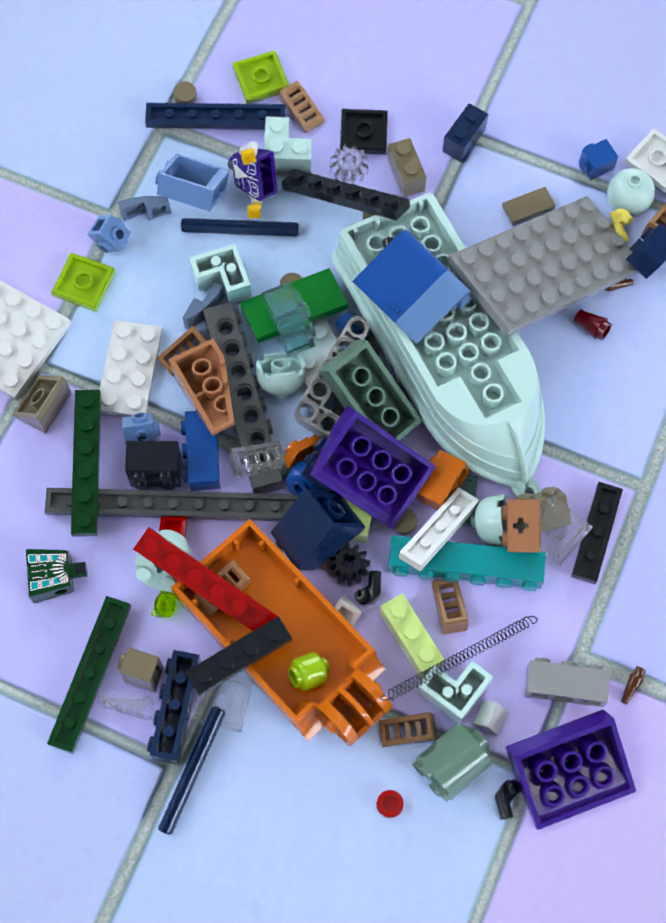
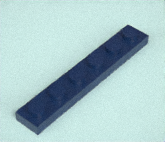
[145,102,286,129]

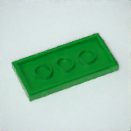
[240,268,349,343]

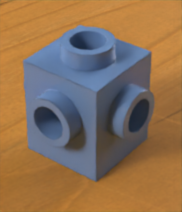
[87,214,131,253]
[122,412,161,444]

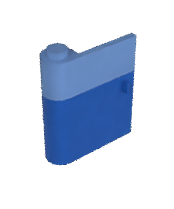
[352,229,471,344]

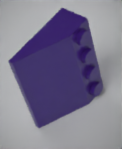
[310,406,436,529]
[505,709,637,830]

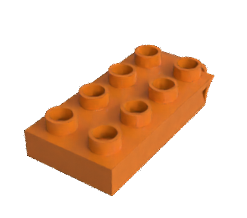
[171,519,392,746]

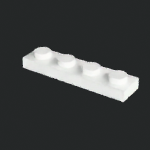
[399,488,480,571]

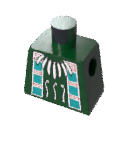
[26,549,88,603]

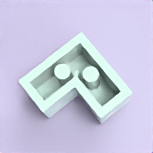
[264,117,312,173]
[189,243,252,304]
[417,661,493,724]

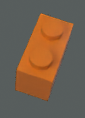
[416,450,470,510]

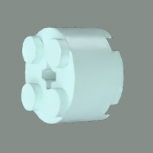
[135,530,192,592]

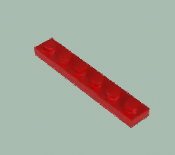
[133,527,280,631]

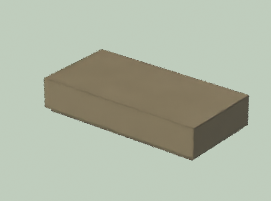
[502,186,556,226]

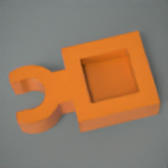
[282,434,320,468]

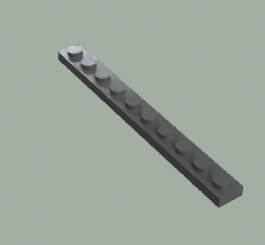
[44,488,299,521]

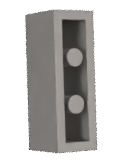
[524,657,610,707]

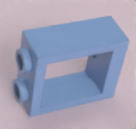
[155,153,229,212]

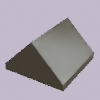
[12,375,71,434]

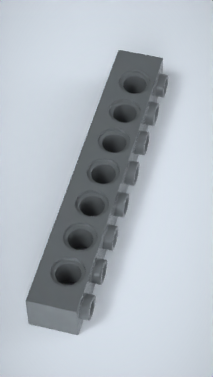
[203,302,286,493]

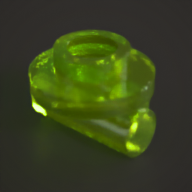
[151,590,177,618]

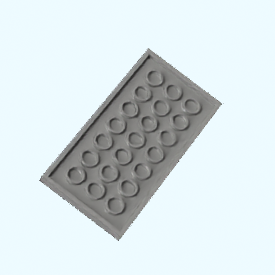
[446,196,639,336]

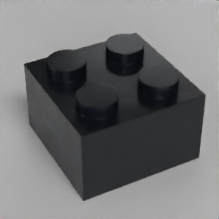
[125,441,182,490]

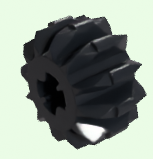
[326,542,370,587]

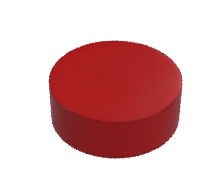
[376,790,404,818]

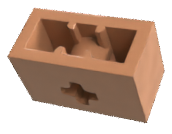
[503,499,541,553]

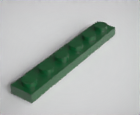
[71,389,101,537]
[47,596,132,754]

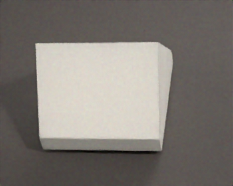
[473,700,508,735]

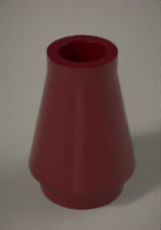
[574,309,612,340]

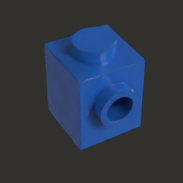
[579,139,619,180]

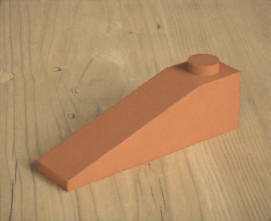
[169,339,235,436]

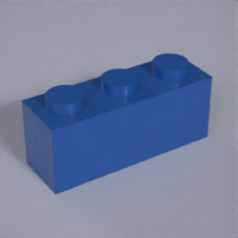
[181,411,221,491]

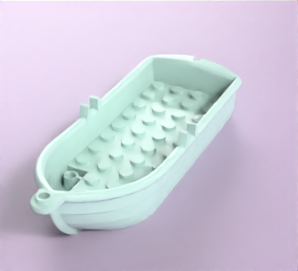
[331,193,545,499]

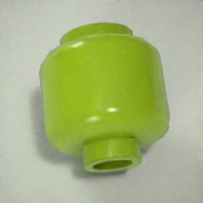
[288,652,330,691]

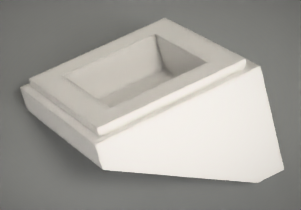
[334,595,362,627]

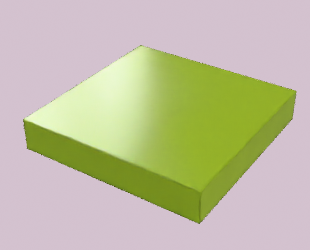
[232,50,289,104]
[51,252,116,312]

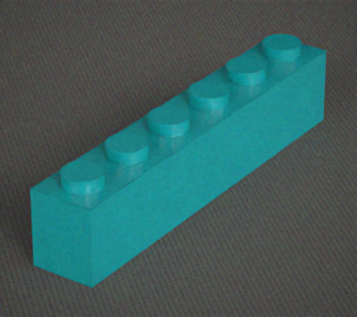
[387,535,546,591]

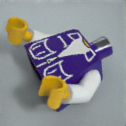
[228,141,278,219]

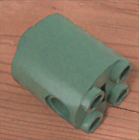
[412,723,492,802]

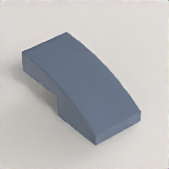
[118,196,171,221]
[182,282,224,329]

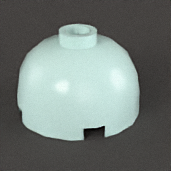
[607,168,655,217]
[256,352,305,398]
[471,494,509,546]

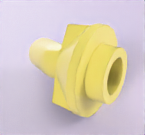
[610,209,633,242]

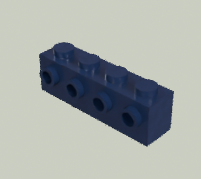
[147,650,202,765]

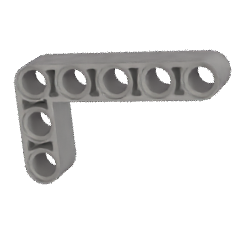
[294,316,369,438]

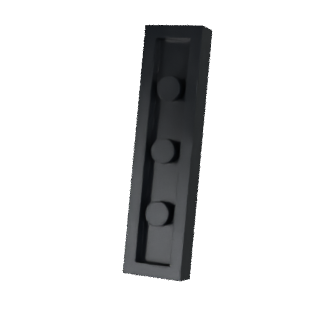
[571,481,623,585]
[185,616,293,696]

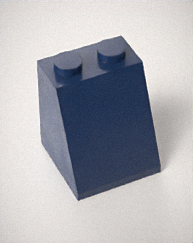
[270,488,366,570]

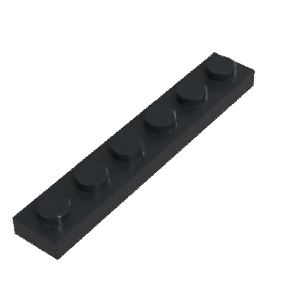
[281,169,410,221]

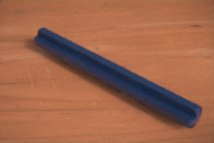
[181,218,299,236]
[158,706,226,835]

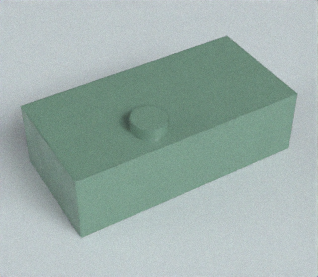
[318,340,422,440]

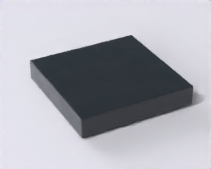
[340,109,388,155]

